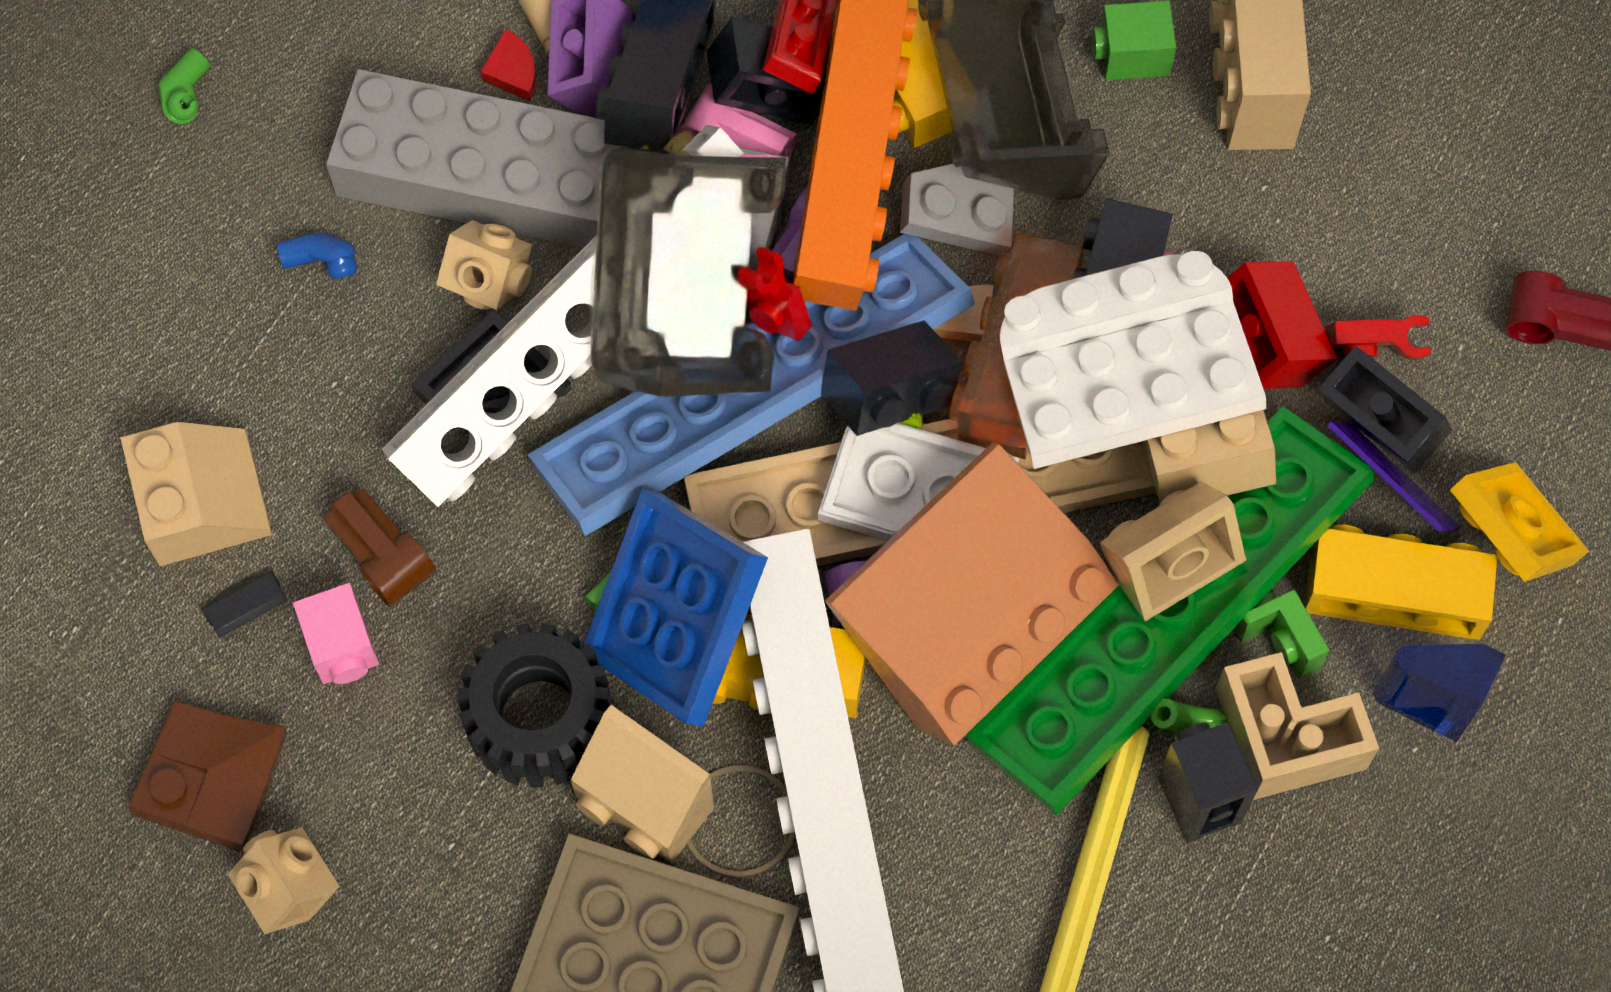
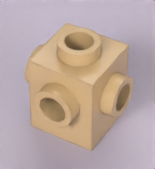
[436,220,532,310]
[228,828,340,934]

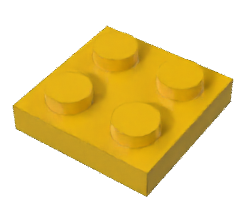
[1450,462,1589,582]

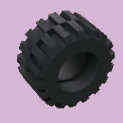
[457,623,613,787]

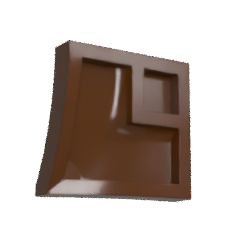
[128,701,287,853]

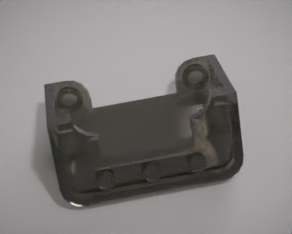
[918,0,1110,200]
[590,148,786,397]

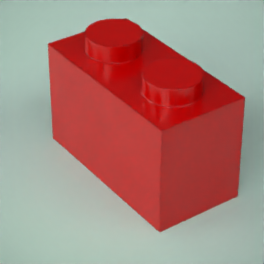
[1227,261,1337,389]

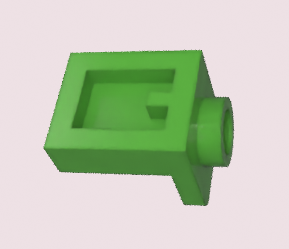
[1236,590,1330,678]

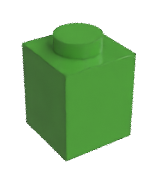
[1092,1,1176,80]

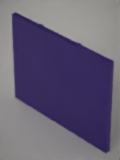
[1327,421,1461,532]

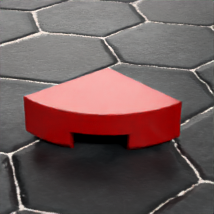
[481,29,536,102]

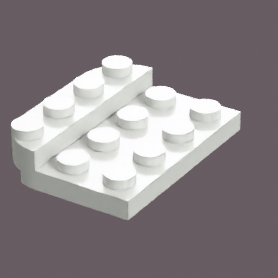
[1000,251,1267,469]

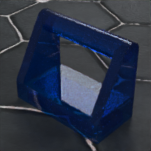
[1373,644,1506,742]

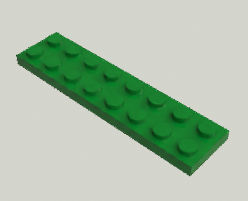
[966,406,1375,816]

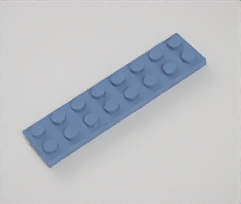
[527,234,975,536]

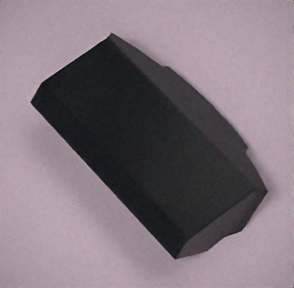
[201,570,287,638]

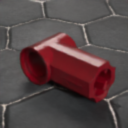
[1506,270,1611,351]

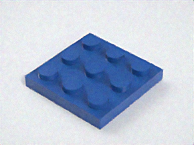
[583,489,768,726]

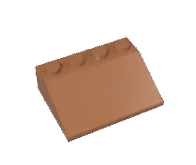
[825,442,1119,746]

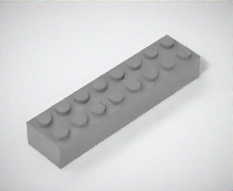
[326,69,790,280]

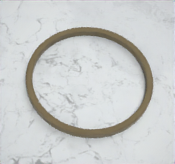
[687,765,796,878]

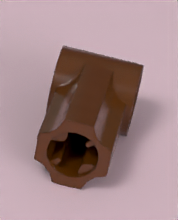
[324,489,437,607]

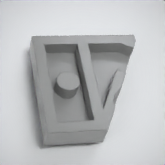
[900,151,1015,256]

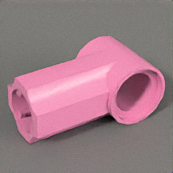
[678,84,797,161]

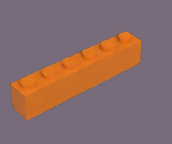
[791,0,917,311]

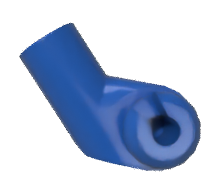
[276,232,358,279]

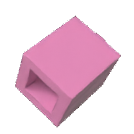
[293,583,380,684]

